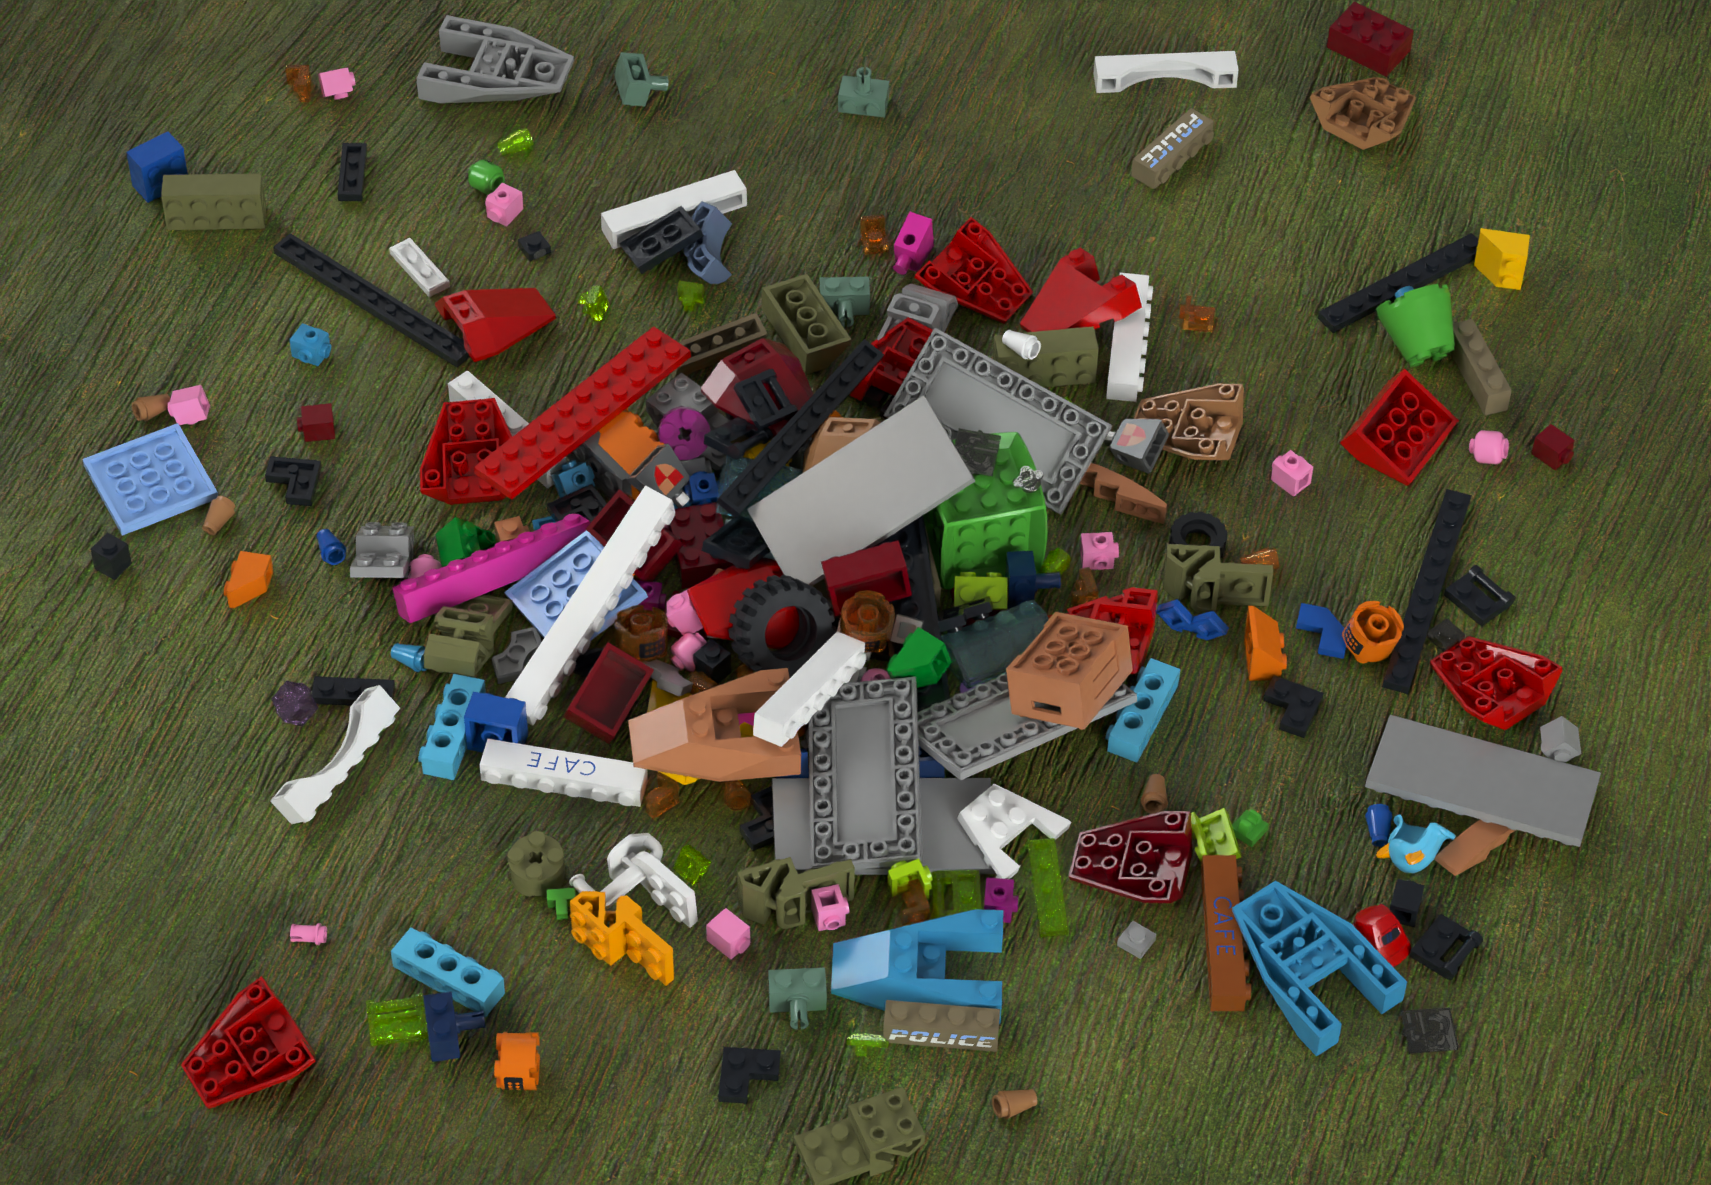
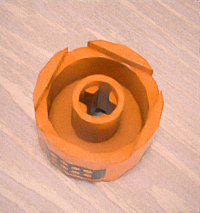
[1342,601,1404,663]
[494,1032,540,1091]

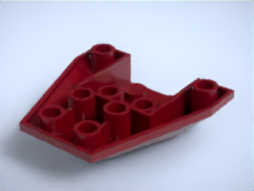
[701,338,813,438]
[1068,811,1193,903]

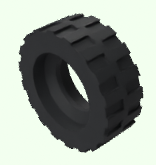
[1169,511,1227,559]

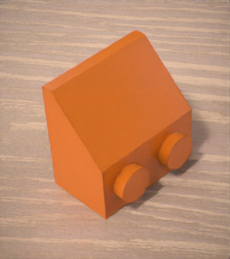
[1244,606,1287,681]

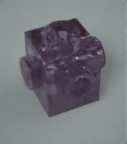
[271,681,318,726]

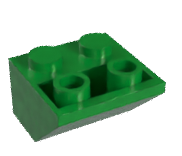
[435,517,496,567]
[887,627,952,688]

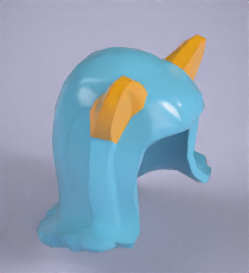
[1376,814,1456,873]

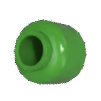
[468,159,505,195]

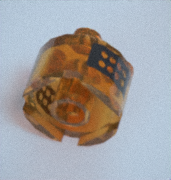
[840,590,895,653]
[615,605,668,663]

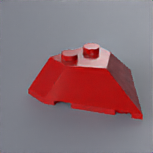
[1042,587,1158,674]

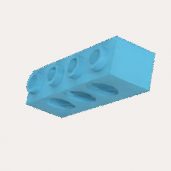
[1105,658,1180,763]
[418,674,486,780]
[391,927,505,1018]

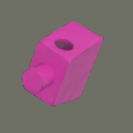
[893,212,934,275]

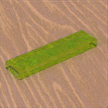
[1027,838,1068,937]

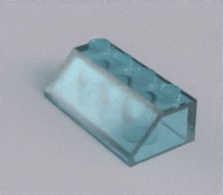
[942,600,1049,689]

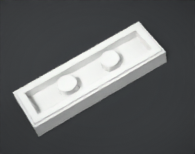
[389,238,450,297]

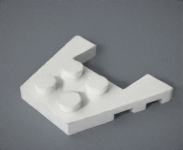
[957,784,1071,879]

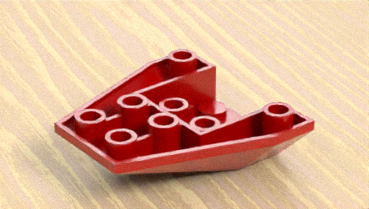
[914,217,1033,324]
[435,288,556,362]
[420,398,512,505]
[687,557,799,650]
[1430,636,1563,730]
[181,976,316,1109]

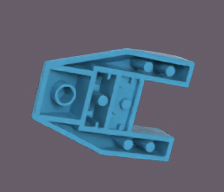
[1232,881,1407,1057]
[831,909,1003,1024]

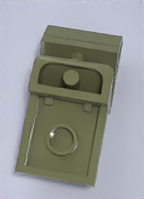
[1163,544,1273,612]
[424,595,513,677]
[737,857,855,929]
[794,1087,925,1185]

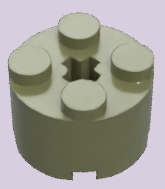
[508,831,566,897]

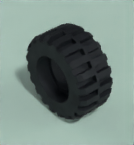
[729,575,836,679]

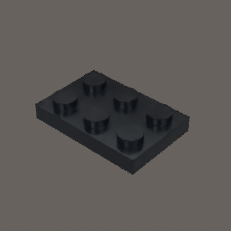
[619,206,704,274]
[701,516,771,569]

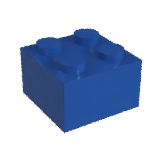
[126,131,188,203]
[464,692,528,752]

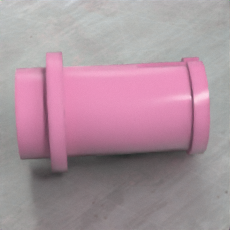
[290,923,327,945]

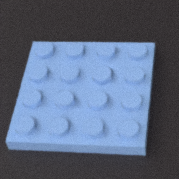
[82,423,218,536]
[504,530,648,641]

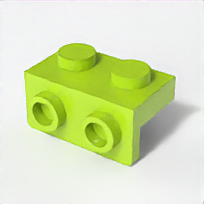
[954,572,1008,610]
[1191,808,1242,862]
[888,859,933,901]

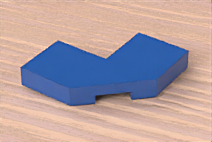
[1156,599,1229,640]
[1296,603,1346,659]

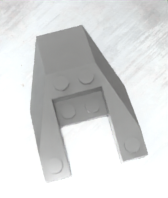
[416,15,574,103]

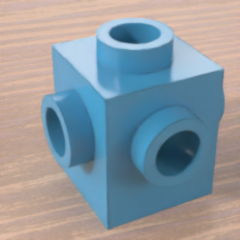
[290,323,331,366]
[550,460,595,498]

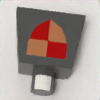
[1104,419,1169,473]
[626,444,690,508]

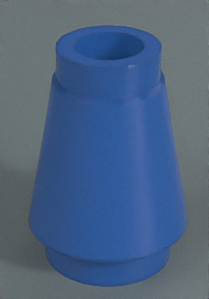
[316,529,346,565]
[1365,804,1393,847]

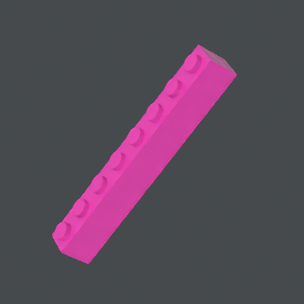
[392,514,590,623]

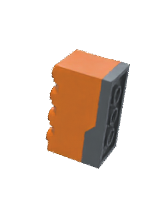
[566,408,664,500]

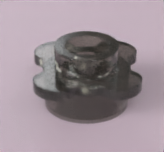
[1013,466,1043,493]

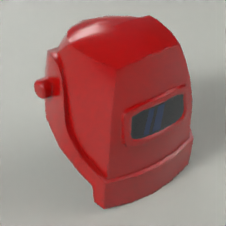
[1352,904,1411,967]

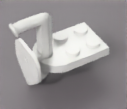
[569,833,698,928]

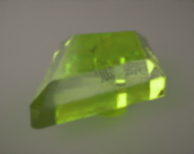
[847,1032,889,1056]

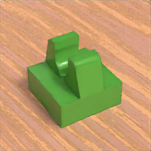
[1232,809,1269,847]
[547,888,575,920]

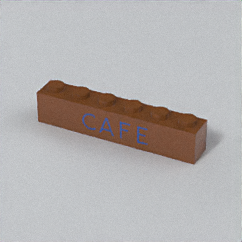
[1201,855,1251,1011]

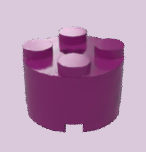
[658,407,710,460]

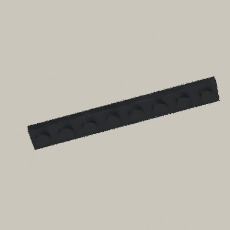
[1318,233,1479,333]

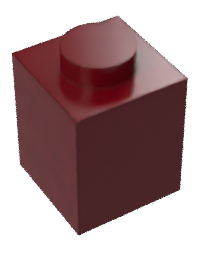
[297,403,335,442]
[1531,424,1575,470]

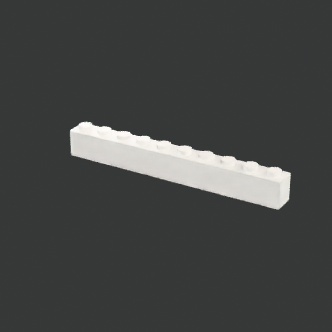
[505,485,675,726]

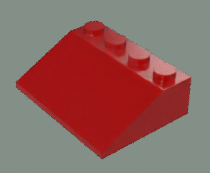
[1340,368,1459,486]

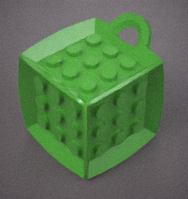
[924,432,1047,589]

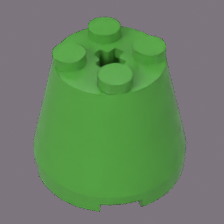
[1376,284,1455,367]

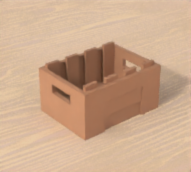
[1006,612,1133,730]

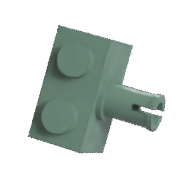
[614,52,669,106]
[838,67,889,118]
[819,277,870,327]
[768,968,827,1030]

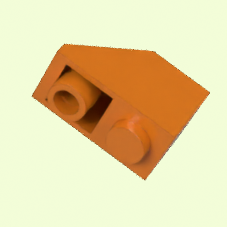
[224,551,274,608]

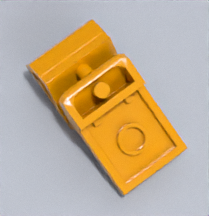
[570,891,674,986]

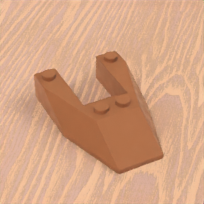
[628,668,801,782]

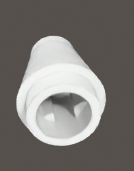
[1002,330,1041,359]

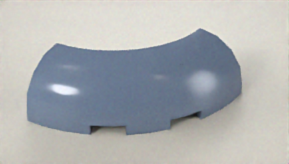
[684,201,732,284]

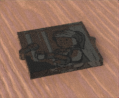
[955,428,1001,477]
[1400,1007,1459,1054]

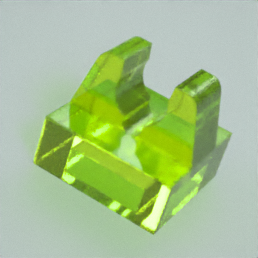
[677,281,705,312]
[578,285,609,321]
[673,845,711,885]

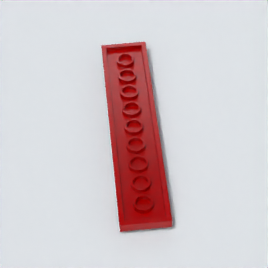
[474,326,691,500]

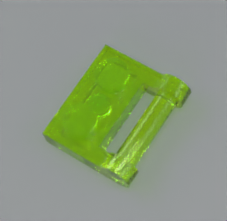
[931,870,982,920]
[366,993,428,1047]

